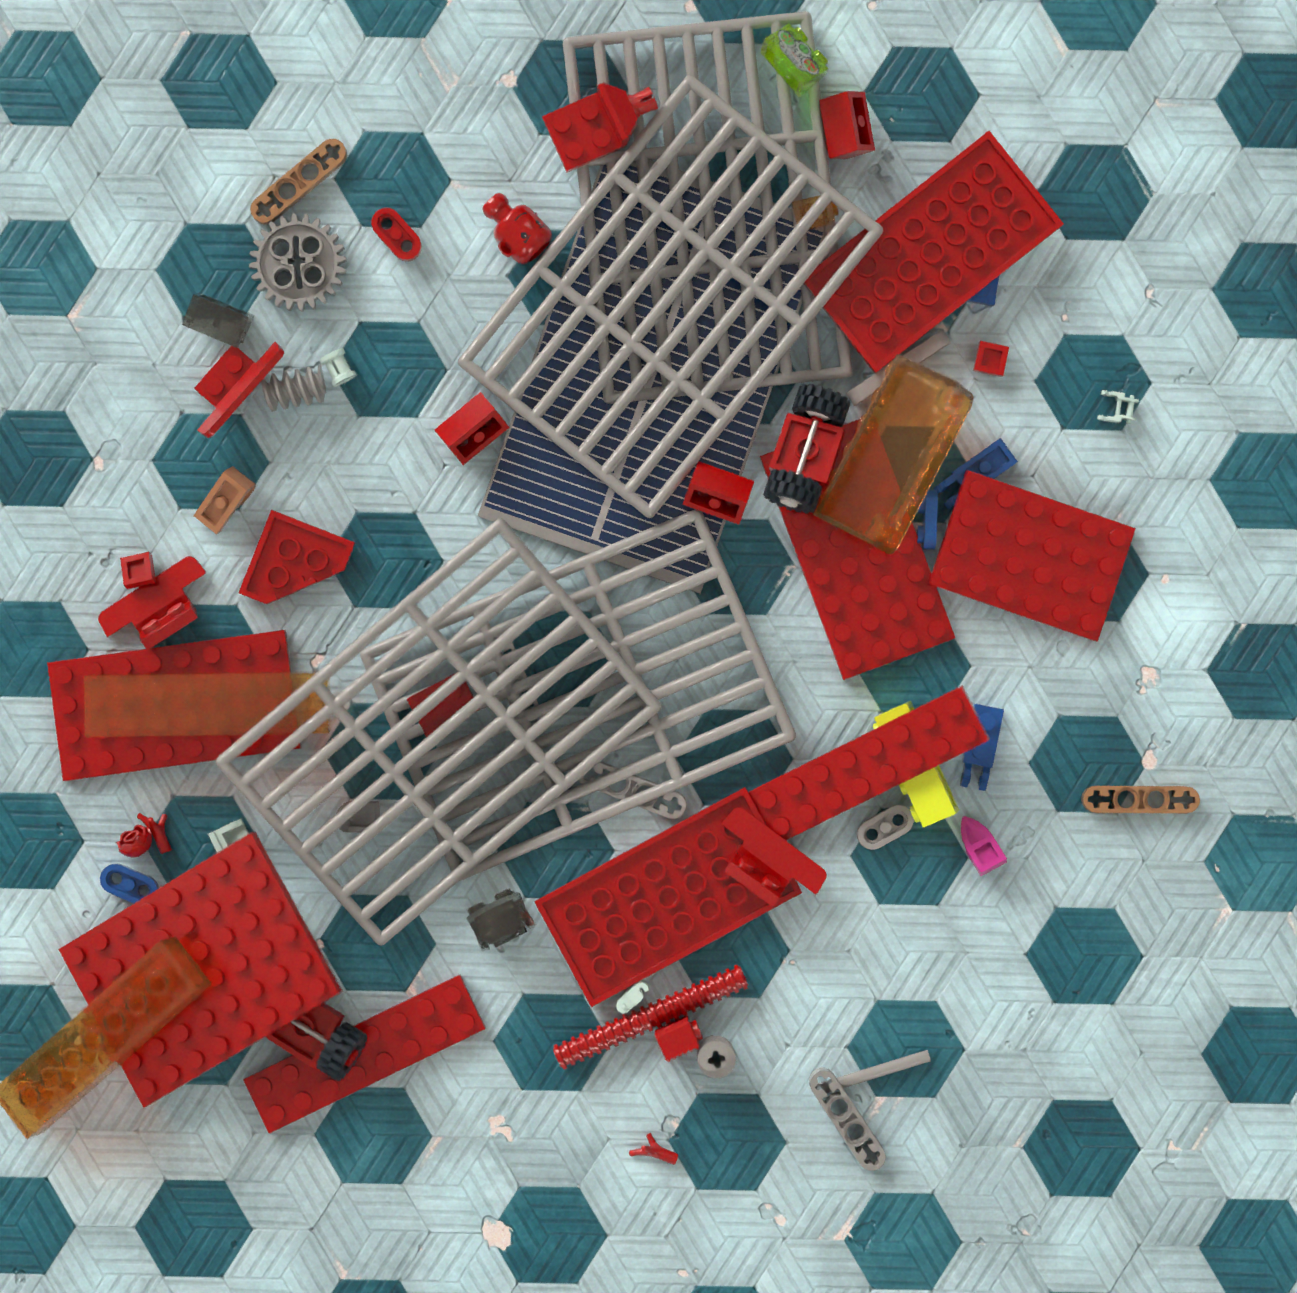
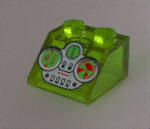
[760,23,829,98]

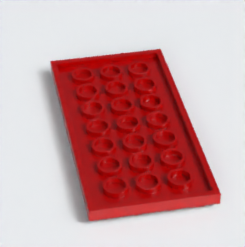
[803,130,1064,374]
[760,415,956,680]
[47,630,302,781]
[534,787,802,1007]

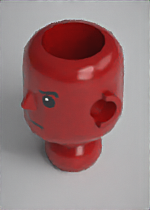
[482,193,552,264]

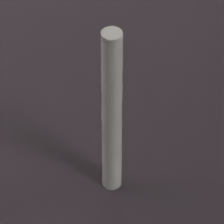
[816,1050,931,1093]

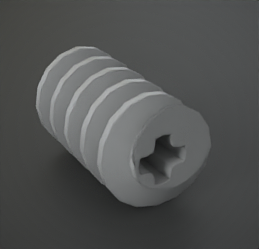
[261,365,326,412]
[697,1035,736,1078]

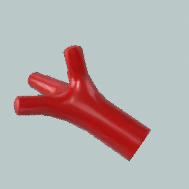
[137,813,172,854]
[629,1133,679,1165]

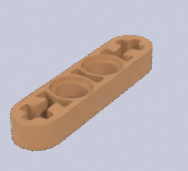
[250,138,347,225]
[1081,786,1200,813]

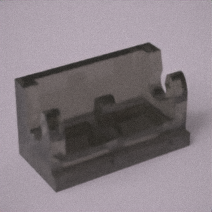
[182,293,255,348]

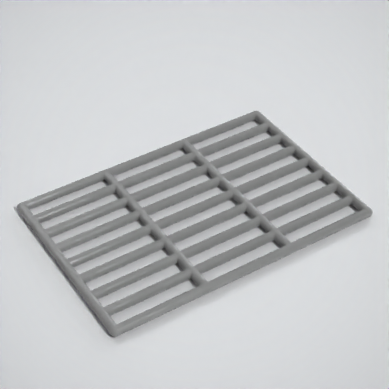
[563,11,852,404]
[458,75,883,518]
[360,509,796,881]
[216,519,662,946]

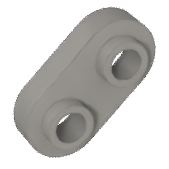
[857,805,914,850]

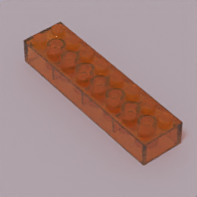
[84,671,331,737]
[0,937,212,1139]

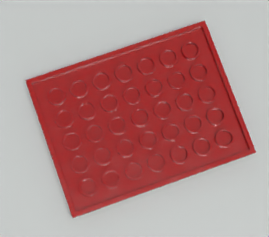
[58,832,343,1108]

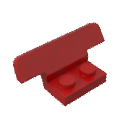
[194,342,285,438]
[98,556,206,651]
[721,808,827,907]

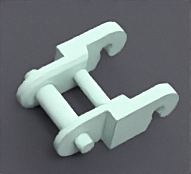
[1097,390,1139,424]
[616,980,649,1013]

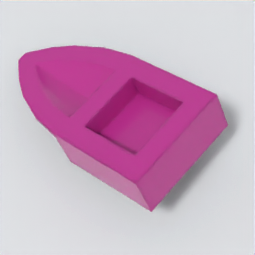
[961,816,1007,876]

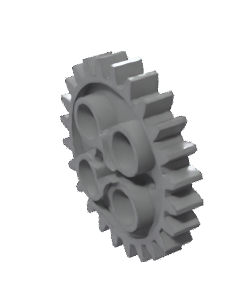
[249,213,347,312]

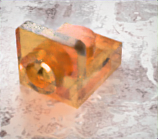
[791,195,839,230]

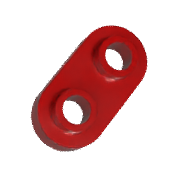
[371,208,422,261]

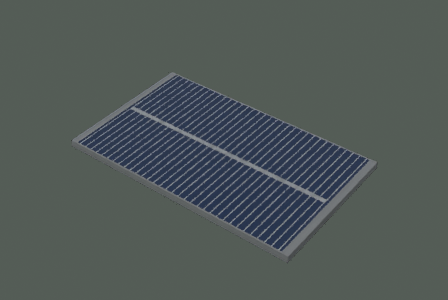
[478,149,825,594]

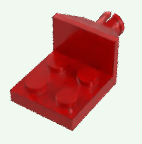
[542,83,658,173]

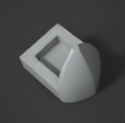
[336,801,380,833]

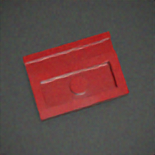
[407,672,480,737]

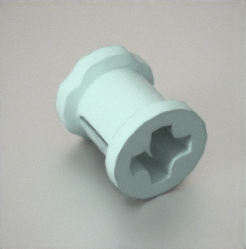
[320,348,357,387]

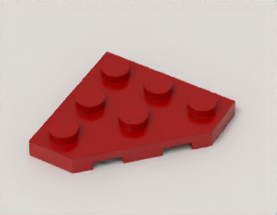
[239,510,356,605]

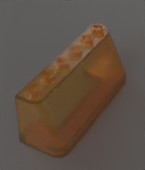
[813,354,974,554]

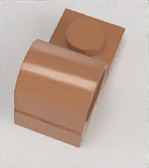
[194,466,256,534]

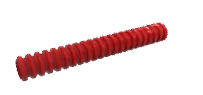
[553,964,748,1070]

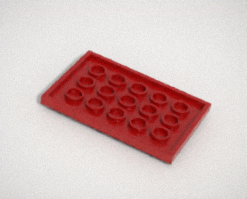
[928,470,1136,642]

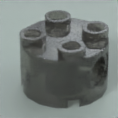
[466,889,536,952]

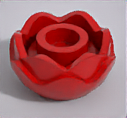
[116,825,152,858]

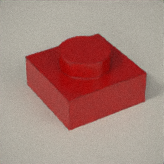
[973,341,1009,377]
[120,552,156,589]

